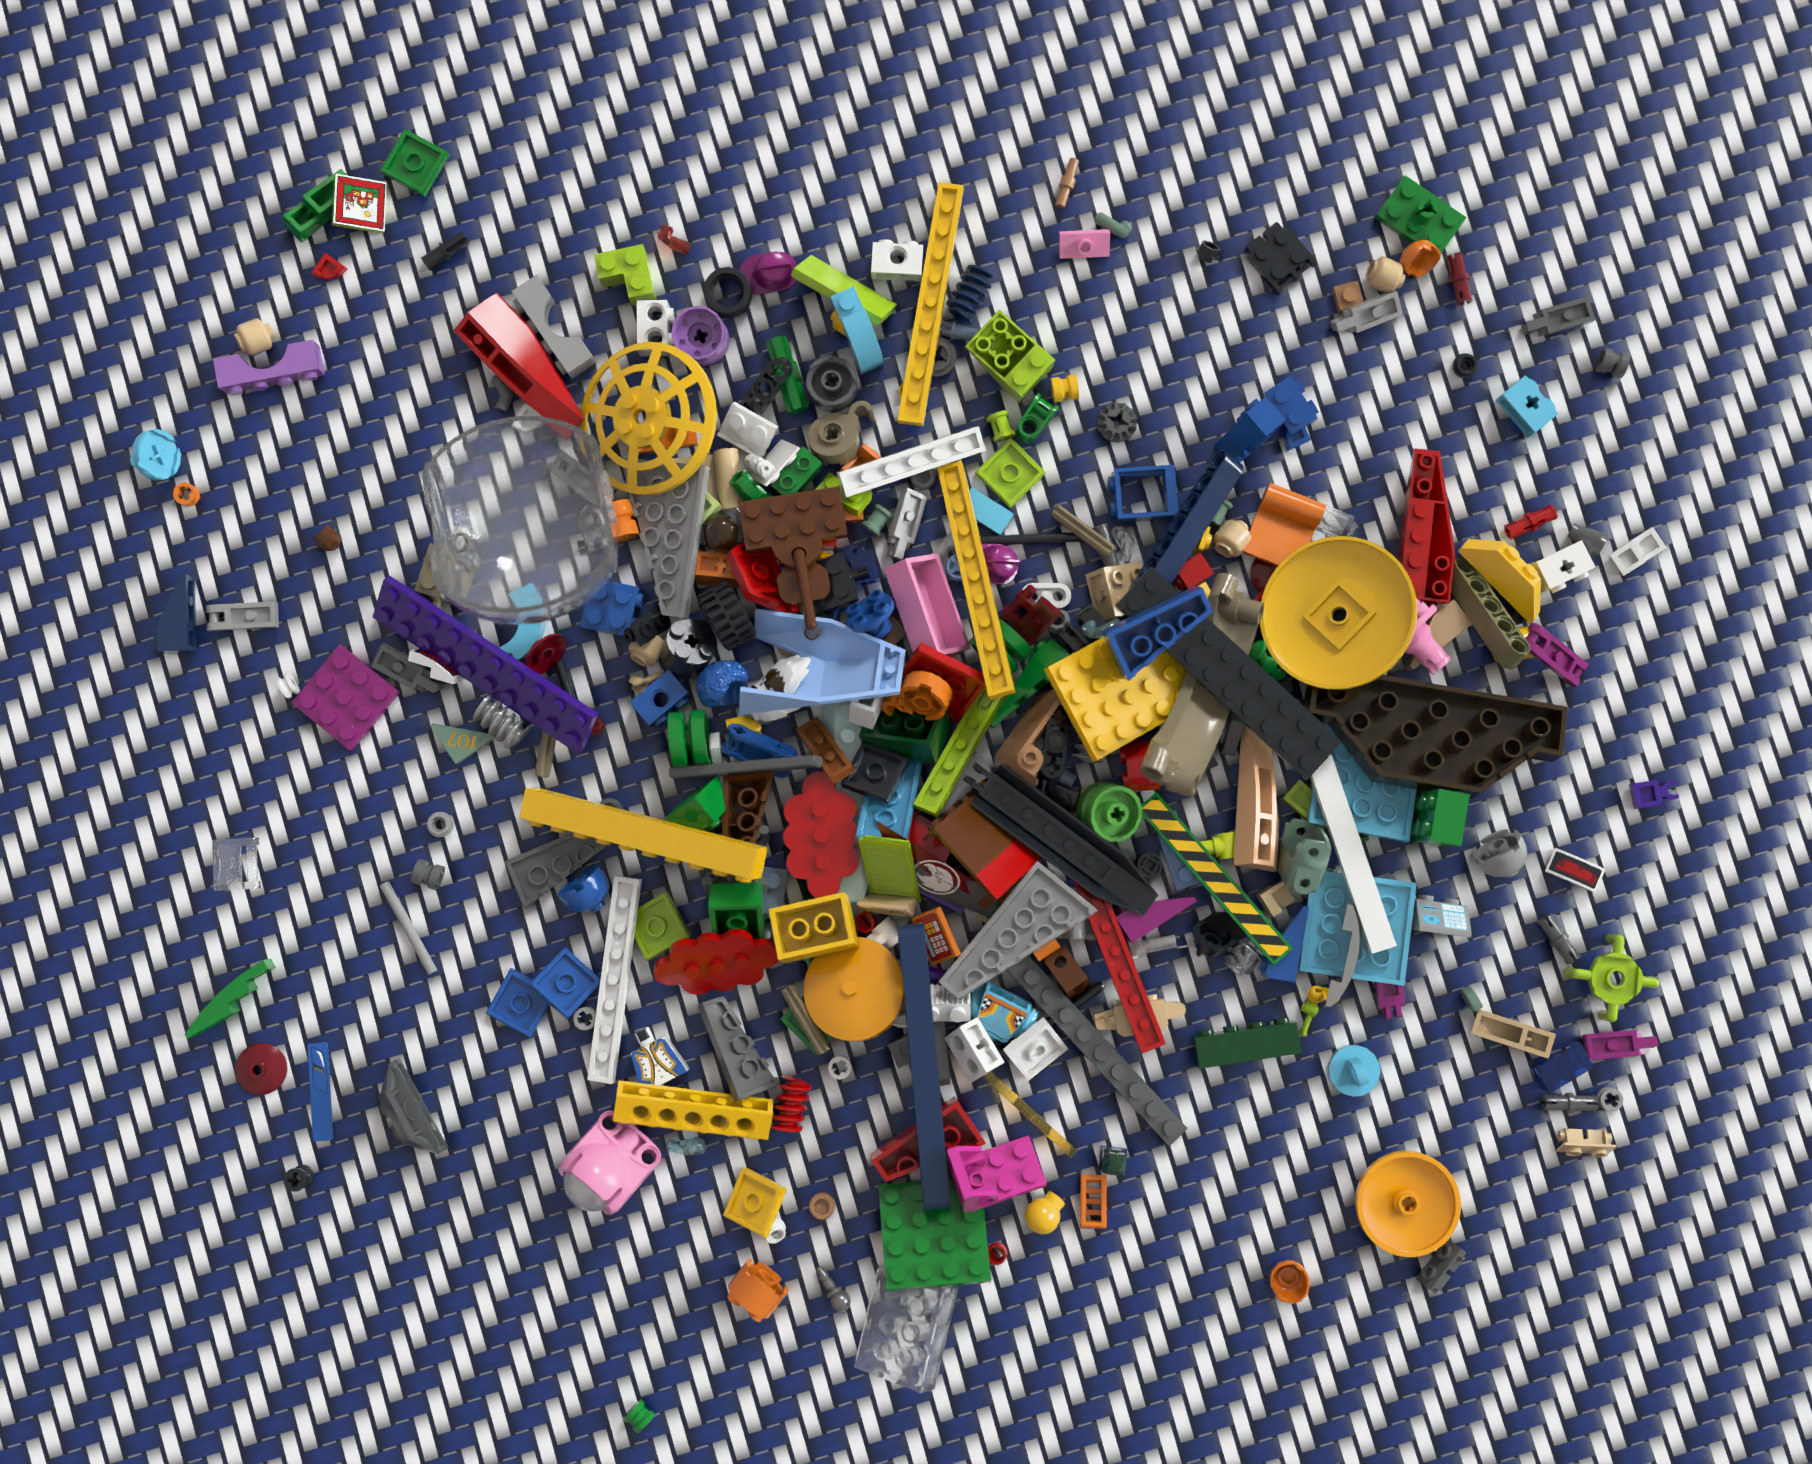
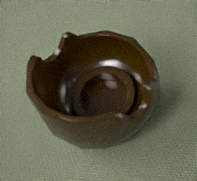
[703,514,738,554]

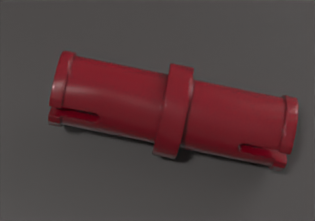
[1446,252,1473,306]

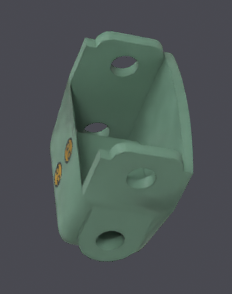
[1277,819,1332,894]

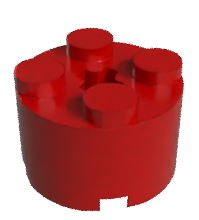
[1119,739,1161,792]

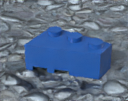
[1214,397,1286,462]

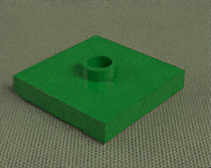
[380,129,450,197]

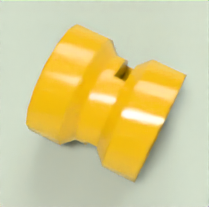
[1050,374,1079,403]

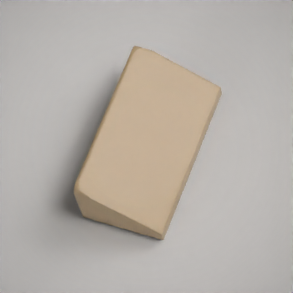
[857,894,917,917]

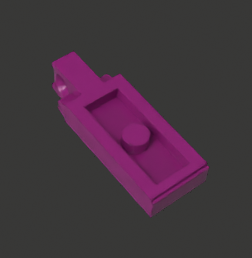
[1582,1030,1658,1061]

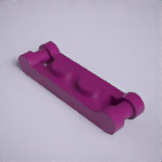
[1526,623,1589,687]

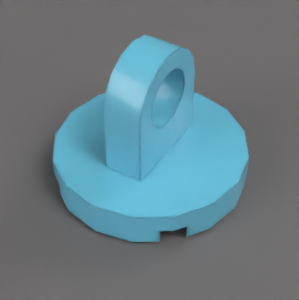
[130,429,181,481]
[1327,1044,1380,1097]

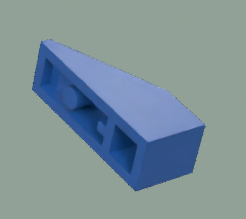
[1258,905,1309,983]

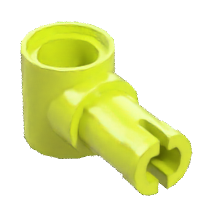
[1200,832,1235,859]

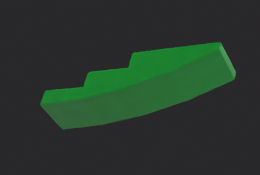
[185,959,276,1039]

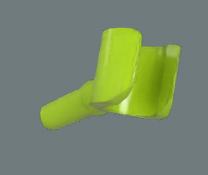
[1299,999,1318,1037]

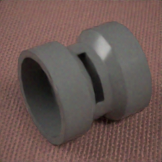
[1595,347,1630,379]
[411,859,445,891]

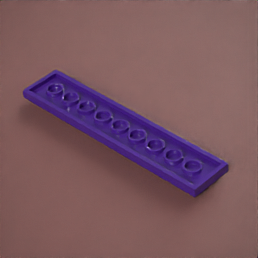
[372,575,599,754]

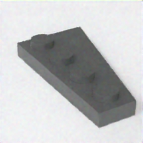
[505,832,609,908]
[698,996,781,1102]

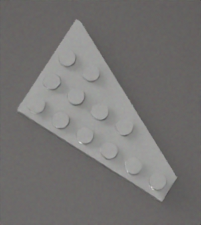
[621,457,710,619]

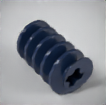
[946,264,995,323]

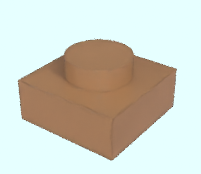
[1332,281,1364,313]

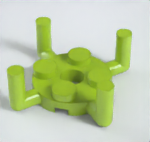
[1563,934,1659,1022]

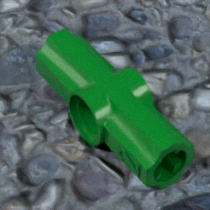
[766,336,809,415]

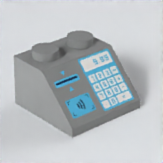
[1411,894,1472,938]

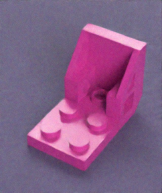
[946,1135,1047,1212]

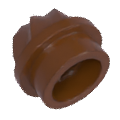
[313,525,341,551]

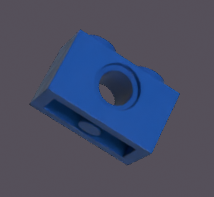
[629,669,691,727]

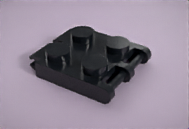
[1245,222,1317,295]

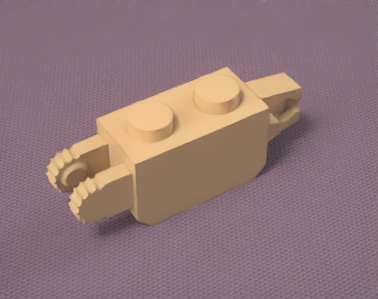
[1094,994,1186,1037]

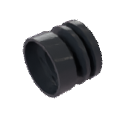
[1054,604,1110,655]

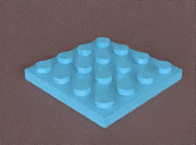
[1307,723,1416,843]
[1300,871,1417,986]

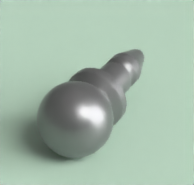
[817,1266,851,1312]

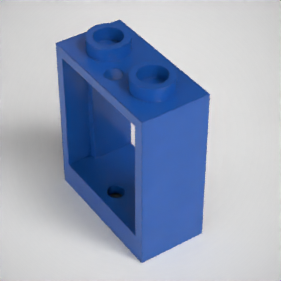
[1108,465,1178,523]

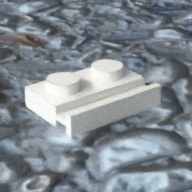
[717,402,778,458]

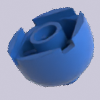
[558,864,610,913]

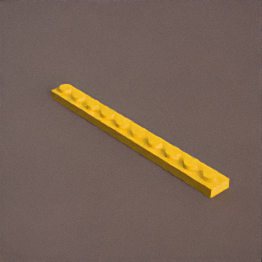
[897,182,964,426]
[937,460,1016,700]

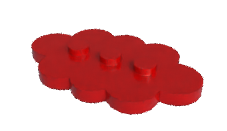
[783,771,860,898]
[654,929,779,995]

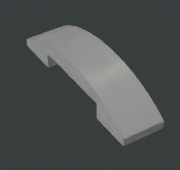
[1326,903,1360,1007]

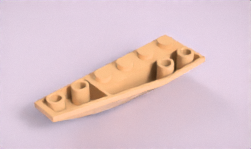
[1234,724,1280,872]

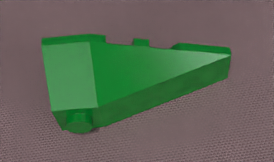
[990,639,1070,729]

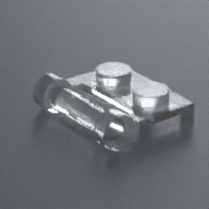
[212,837,261,891]

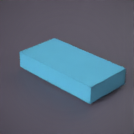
[969,487,1014,535]

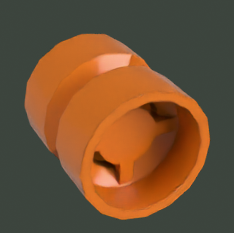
[598,499,639,544]

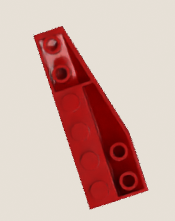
[453,293,585,437]
[1397,448,1455,605]

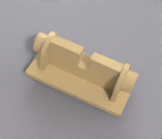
[1556,1128,1616,1158]

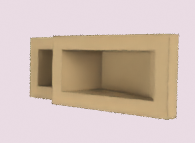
[1471,1009,1556,1059]

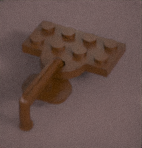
[738,486,848,640]

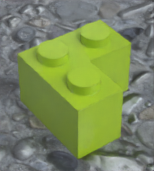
[594,244,657,306]

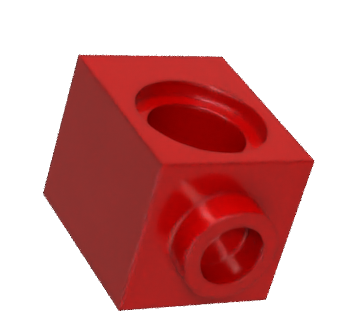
[1173,552,1214,591]

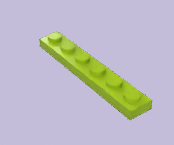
[913,687,1006,817]

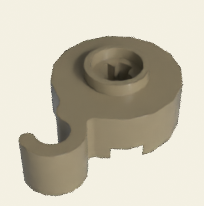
[807,401,875,466]

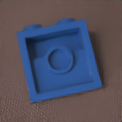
[580,578,644,637]

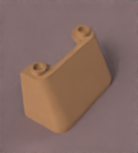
[994,687,1066,788]

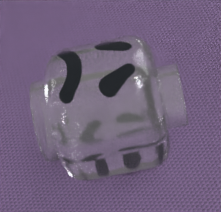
[1223,937,1262,976]

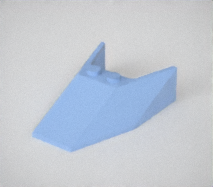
[739,609,906,715]

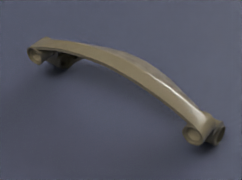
[1140,573,1264,797]

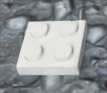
[1003,1017,1068,1081]

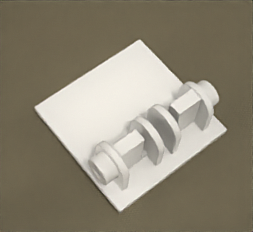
[744,439,800,487]

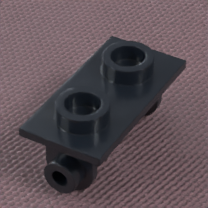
[623,604,670,647]

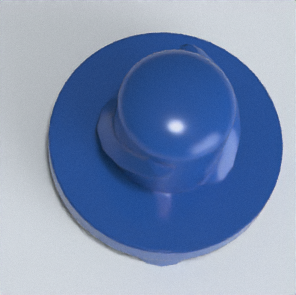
[846,589,894,639]

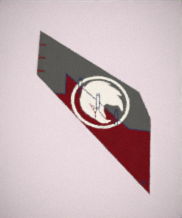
[876,820,998,918]

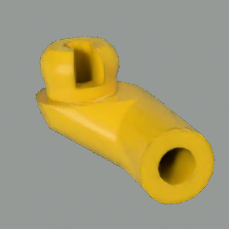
[725,715,762,734]
[1307,985,1340,1004]

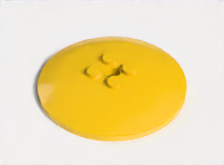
[1260,536,1417,690]

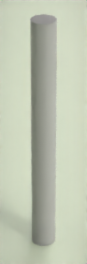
[380,881,437,975]

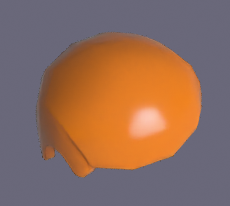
[1400,240,1441,278]
[1270,1260,1310,1304]

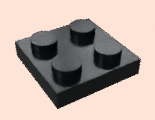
[841,741,910,804]

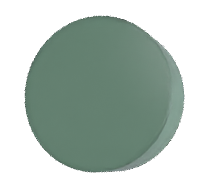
[1460,985,1483,1012]

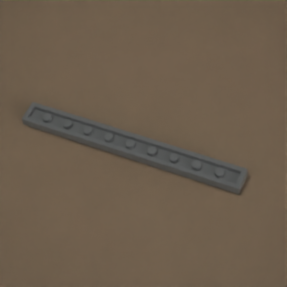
[1006,956,1188,1146]

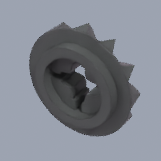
[932,337,956,377]
[1097,402,1138,442]

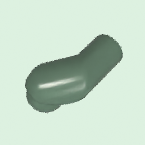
[1094,212,1132,238]

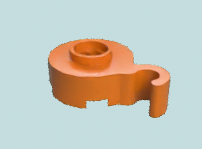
[881,671,953,720]

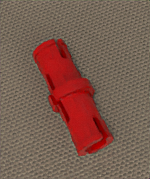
[1504,504,1558,540]

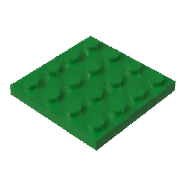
[878,1178,991,1292]

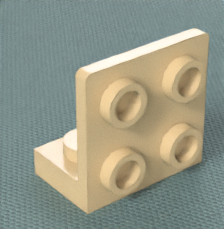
[1085,562,1143,621]

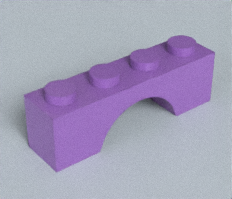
[213,339,325,396]

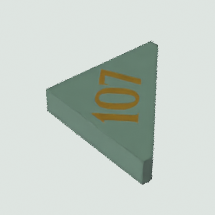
[430,723,496,764]

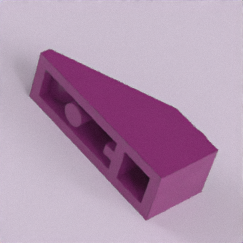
[1115,896,1196,943]

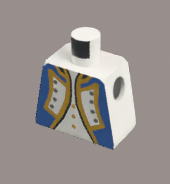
[631,1027,690,1085]

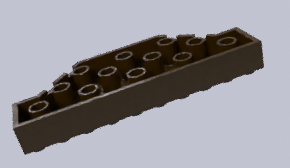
[1304,675,1568,799]

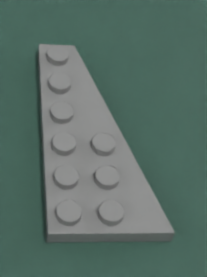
[939,861,1098,999]

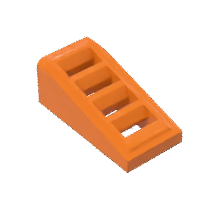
[1080,1174,1107,1229]

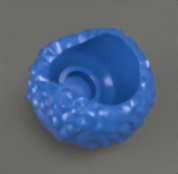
[696,660,748,708]

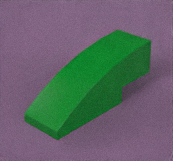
[283,169,348,243]

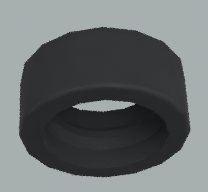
[703,267,753,318]

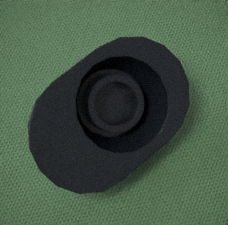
[1192,912,1245,958]

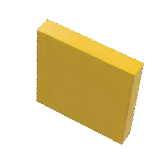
[723,1167,787,1237]

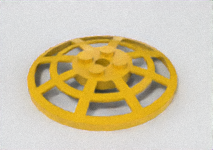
[580,342,717,495]

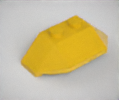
[1458,539,1541,624]

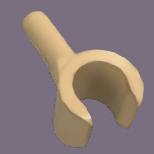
[629,670,665,693]

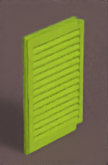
[858,835,921,903]

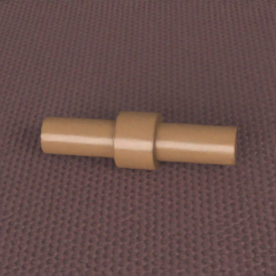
[1055,158,1079,209]

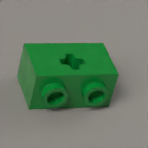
[770,447,823,496]

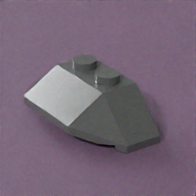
[379,1058,449,1154]

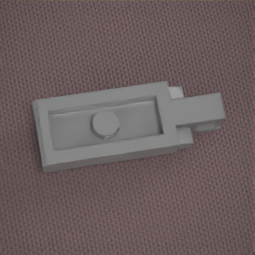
[1330,290,1403,333]
[886,488,927,560]

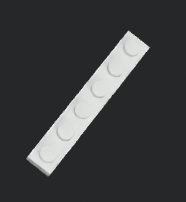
[837,426,986,497]

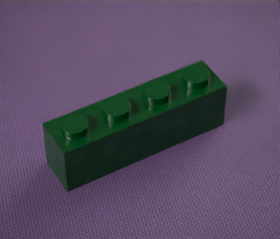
[1191,1017,1302,1069]

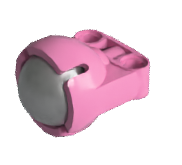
[558,1111,661,1215]

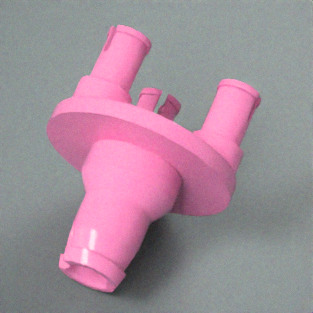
[1405,599,1451,675]

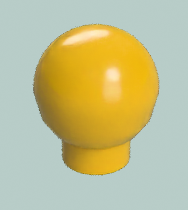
[1025,1191,1065,1234]

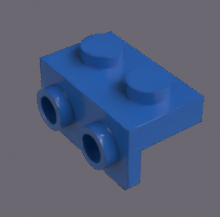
[1264,376,1319,436]

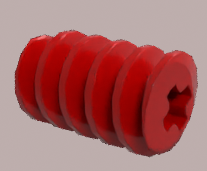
[771,1075,812,1133]

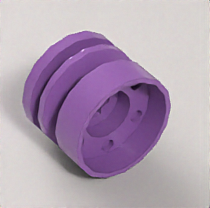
[671,306,730,366]

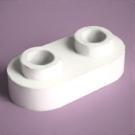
[1022,583,1071,609]

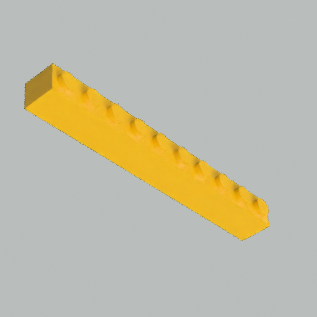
[519,787,768,883]

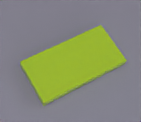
[791,255,897,326]

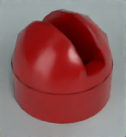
[855,912,878,933]
[988,1242,1007,1265]

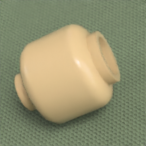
[1365,256,1405,293]
[234,318,275,356]
[1213,520,1251,558]
[628,633,664,667]

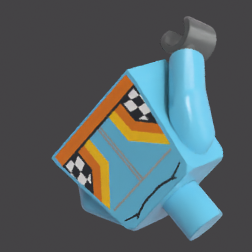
[971,981,1041,1043]

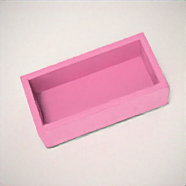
[884,553,971,657]

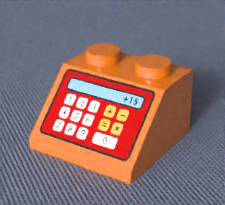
[909,905,961,965]

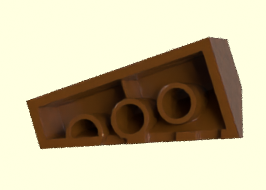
[722,771,774,883]

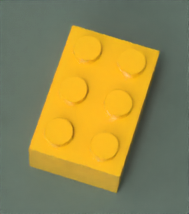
[769,892,859,963]

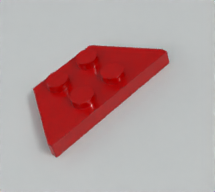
[726,541,799,614]

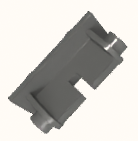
[1416,1239,1466,1294]

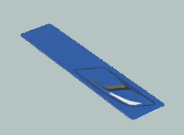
[307,1042,333,1141]

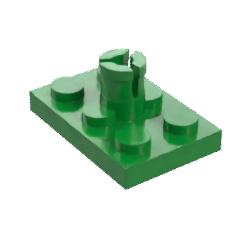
[1375,175,1467,253]

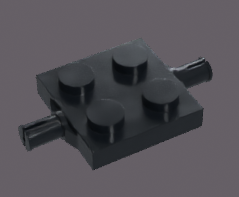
[813,552,870,616]

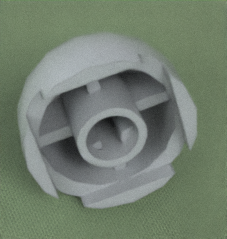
[1472,829,1527,877]

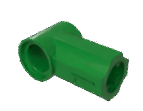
[729,468,771,501]

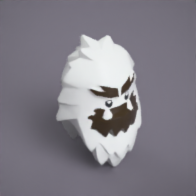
[751,654,811,722]

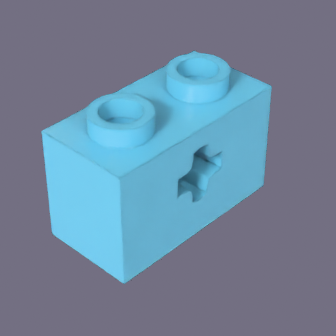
[1495,375,1558,438]

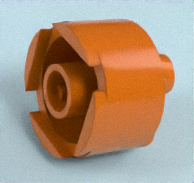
[727,1259,788,1322]

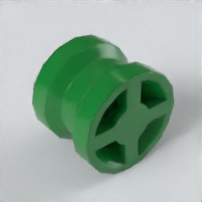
[622,1399,656,1434]

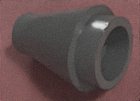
[1567,523,1608,555]

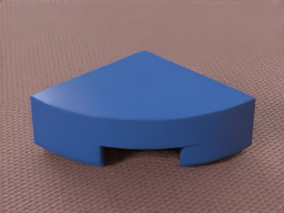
[1285,427,1311,452]

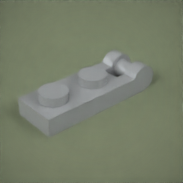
[206,601,279,632]

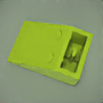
[965,310,1055,404]

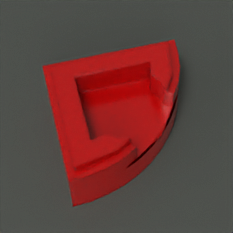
[311,253,348,280]

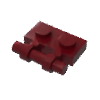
[998,585,1062,647]

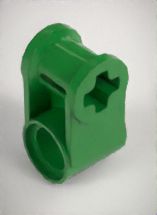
[1016,393,1059,443]

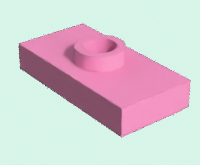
[1059,229,1110,259]

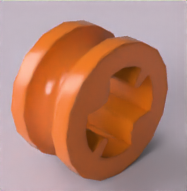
[173,482,200,507]

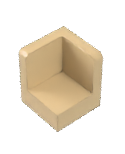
[1256,879,1295,917]

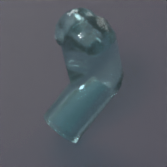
[1082,618,1121,639]
[666,1137,707,1155]

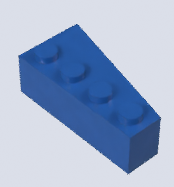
[1102,586,1213,681]

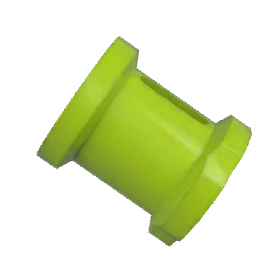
[986,410,1016,442]

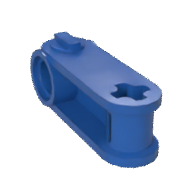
[721,724,798,778]

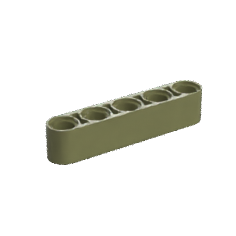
[1451,556,1530,669]

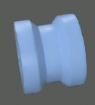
[946,554,962,582]

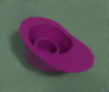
[739,251,797,294]
[982,544,1021,584]

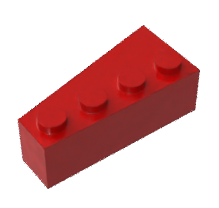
[870,1096,986,1182]

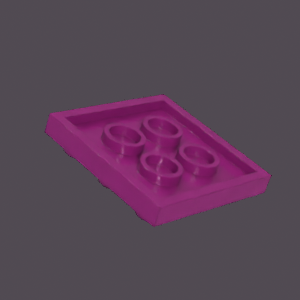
[292,644,401,751]

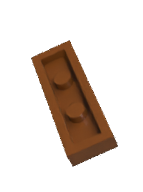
[796,717,855,785]

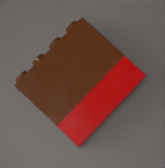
[922,780,1042,910]

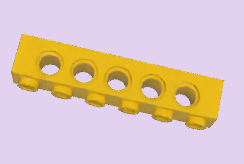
[613,1081,773,1140]

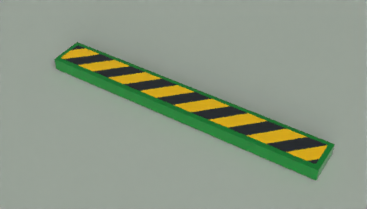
[1142,792,1293,966]

